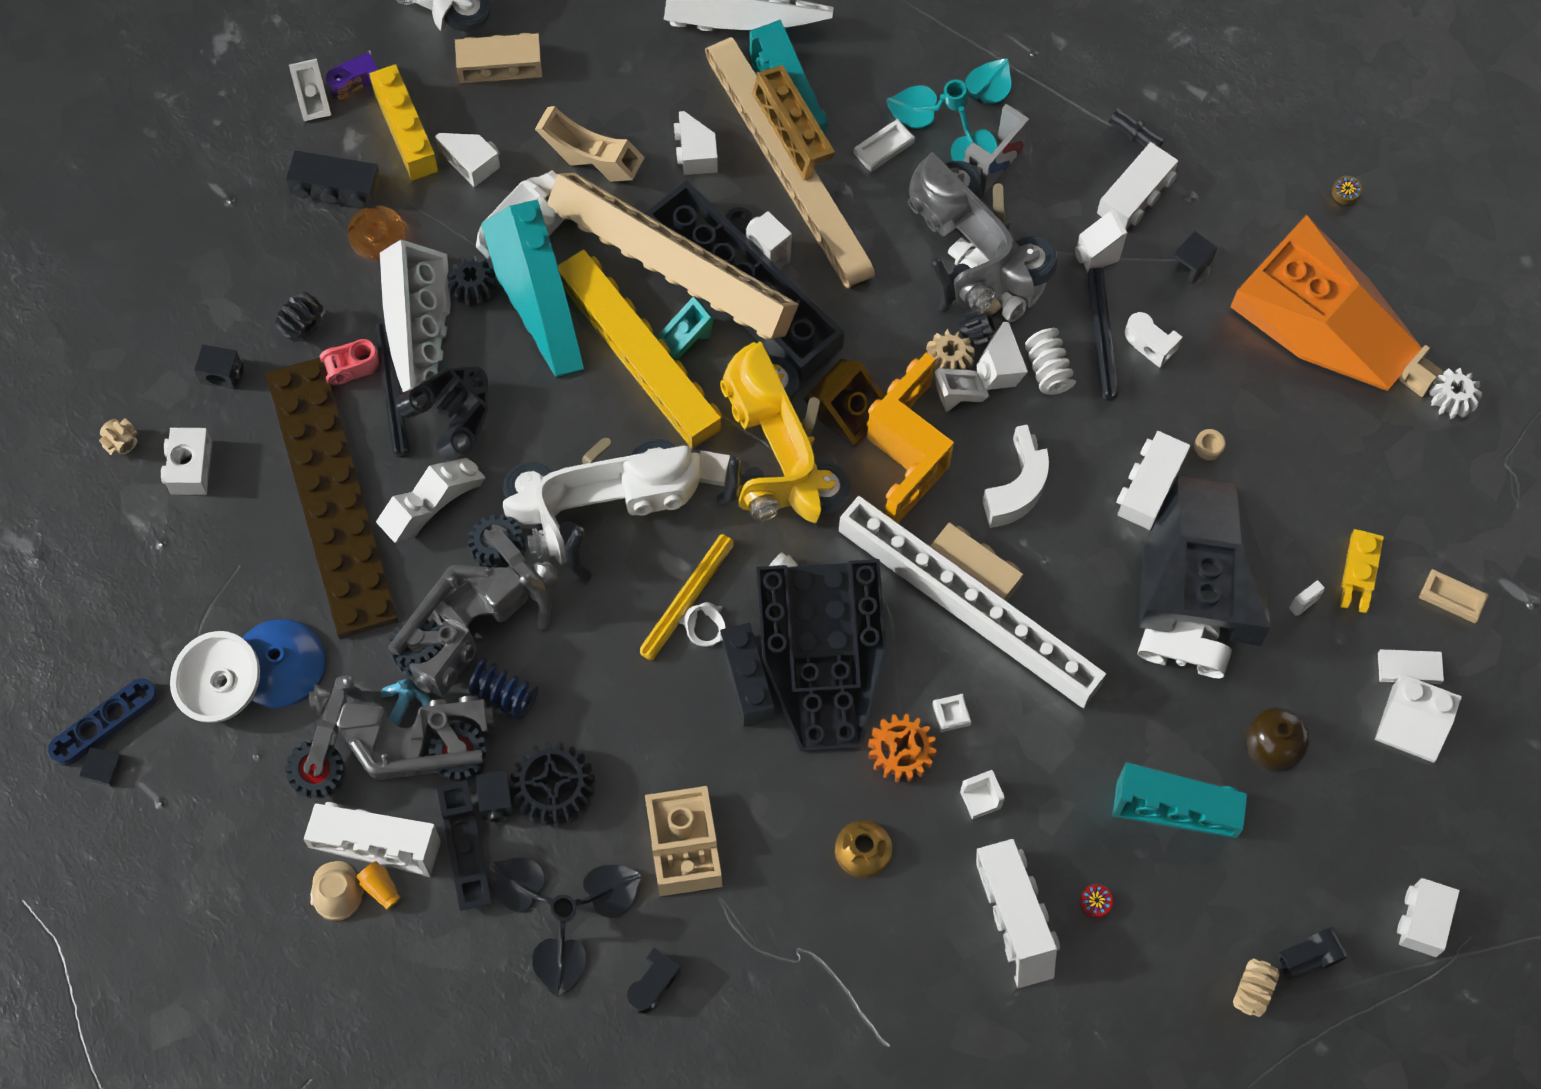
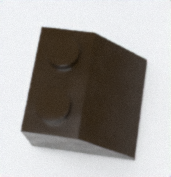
[803,359,885,445]

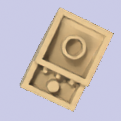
[645,786,723,897]

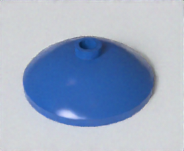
[243,619,326,708]

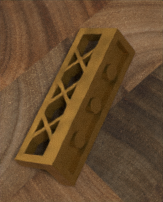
[752,65,835,180]

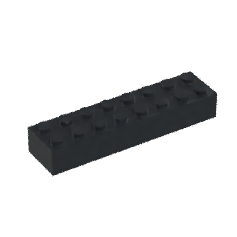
[644,180,845,383]

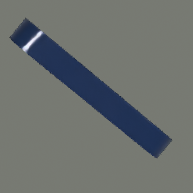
[48,678,158,766]

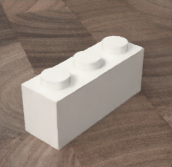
[1097,142,1178,230]
[1116,431,1190,530]

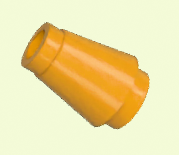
[356,861,402,910]

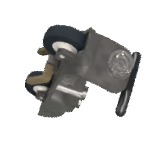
[908,152,1058,312]

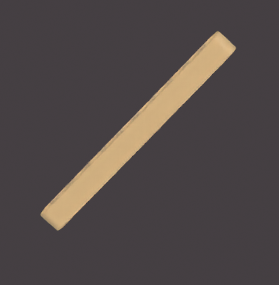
[705,37,875,288]

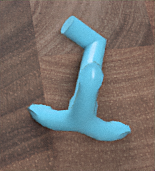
[381,678,432,727]

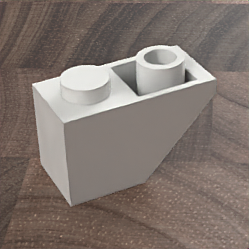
[674,111,718,175]

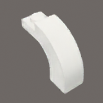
[982,424,1049,528]

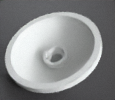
[170,631,260,723]

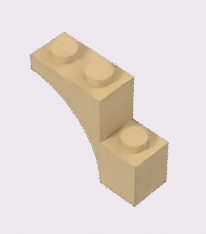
[535,106,645,182]

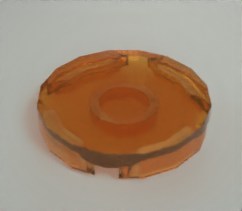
[348,206,406,260]

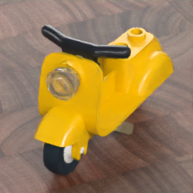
[716,341,851,524]

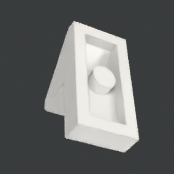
[289,58,331,121]
[935,368,989,412]

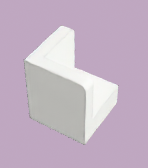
[960,770,1005,820]

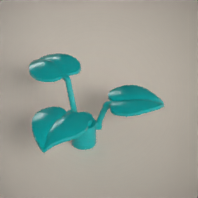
[887,59,1012,162]

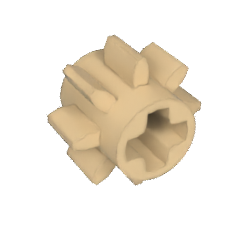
[99,418,138,455]

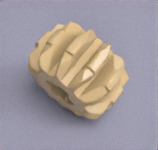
[926,329,975,371]
[1233,958,1279,1017]

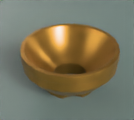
[835,820,892,878]

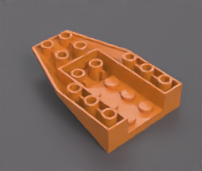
[1231,215,1422,391]

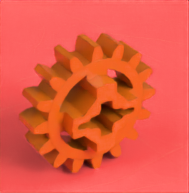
[868,714,936,782]

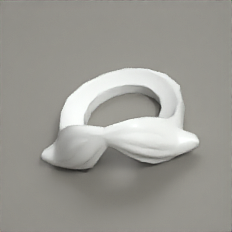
[678,602,726,647]

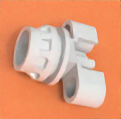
[1137,620,1232,678]

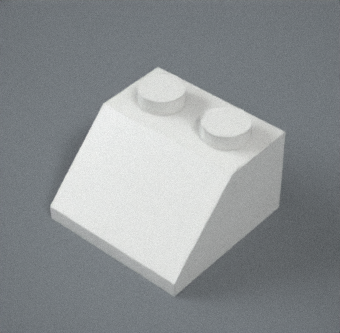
[1375,674,1462,763]

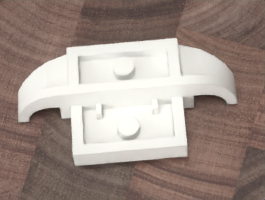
[476,170,565,259]

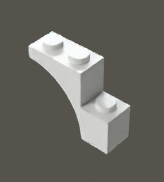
[376,458,486,543]

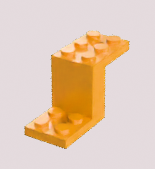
[867,352,954,524]

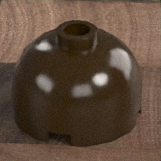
[1245,707,1309,771]

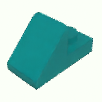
[657,296,714,359]

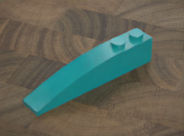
[481,199,584,378]

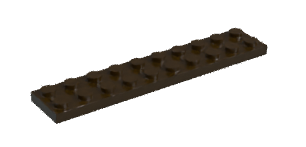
[265,357,399,639]

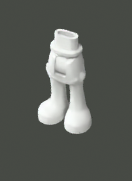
[948,237,1046,322]

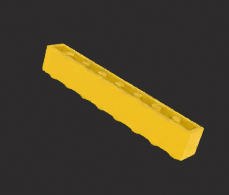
[558,249,722,449]

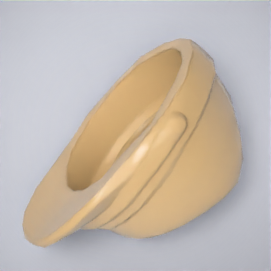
[310,861,364,921]

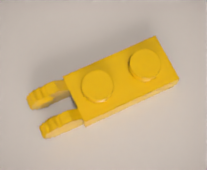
[1340,529,1384,613]

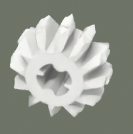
[1429,368,1482,419]

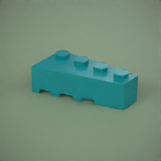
[749,19,829,135]
[1112,762,1247,838]

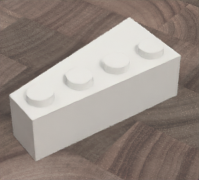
[976,839,1060,988]

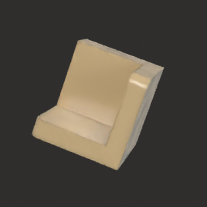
[1399,345,1443,397]

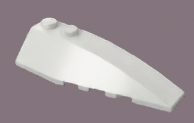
[664,0,834,31]
[380,240,451,408]

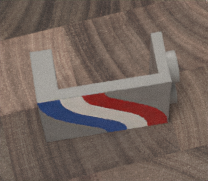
[964,104,1029,195]

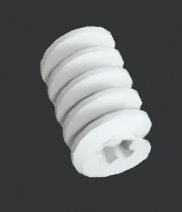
[1025,328,1076,395]

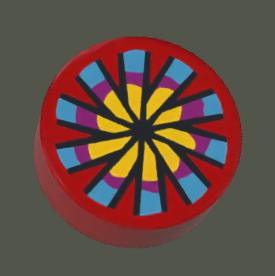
[1080,885,1113,919]

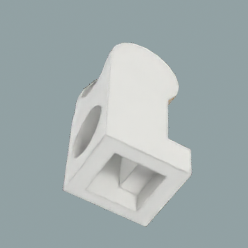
[1124,312,1183,368]

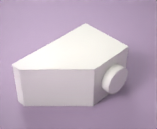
[435,133,500,187]
[1075,210,1127,272]
[976,322,1028,390]

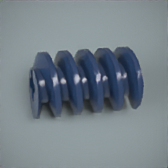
[469,658,538,720]

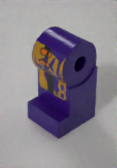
[326,52,378,100]

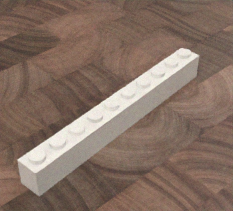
[839,496,1106,709]

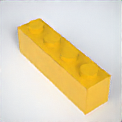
[369,64,438,181]

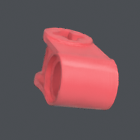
[320,339,380,386]

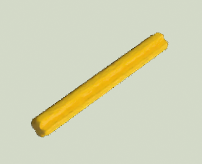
[639,534,734,660]

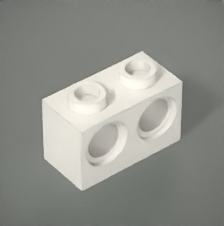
[746,211,792,270]

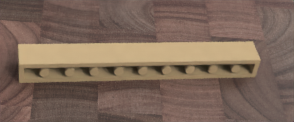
[547,173,799,340]

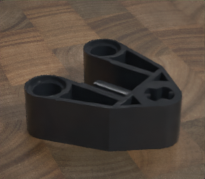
[395,367,488,460]

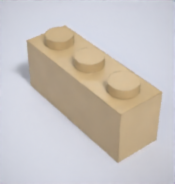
[455,33,543,84]
[930,523,1023,602]

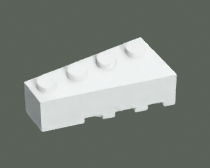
[304,802,441,877]

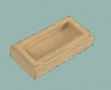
[1419,569,1488,623]

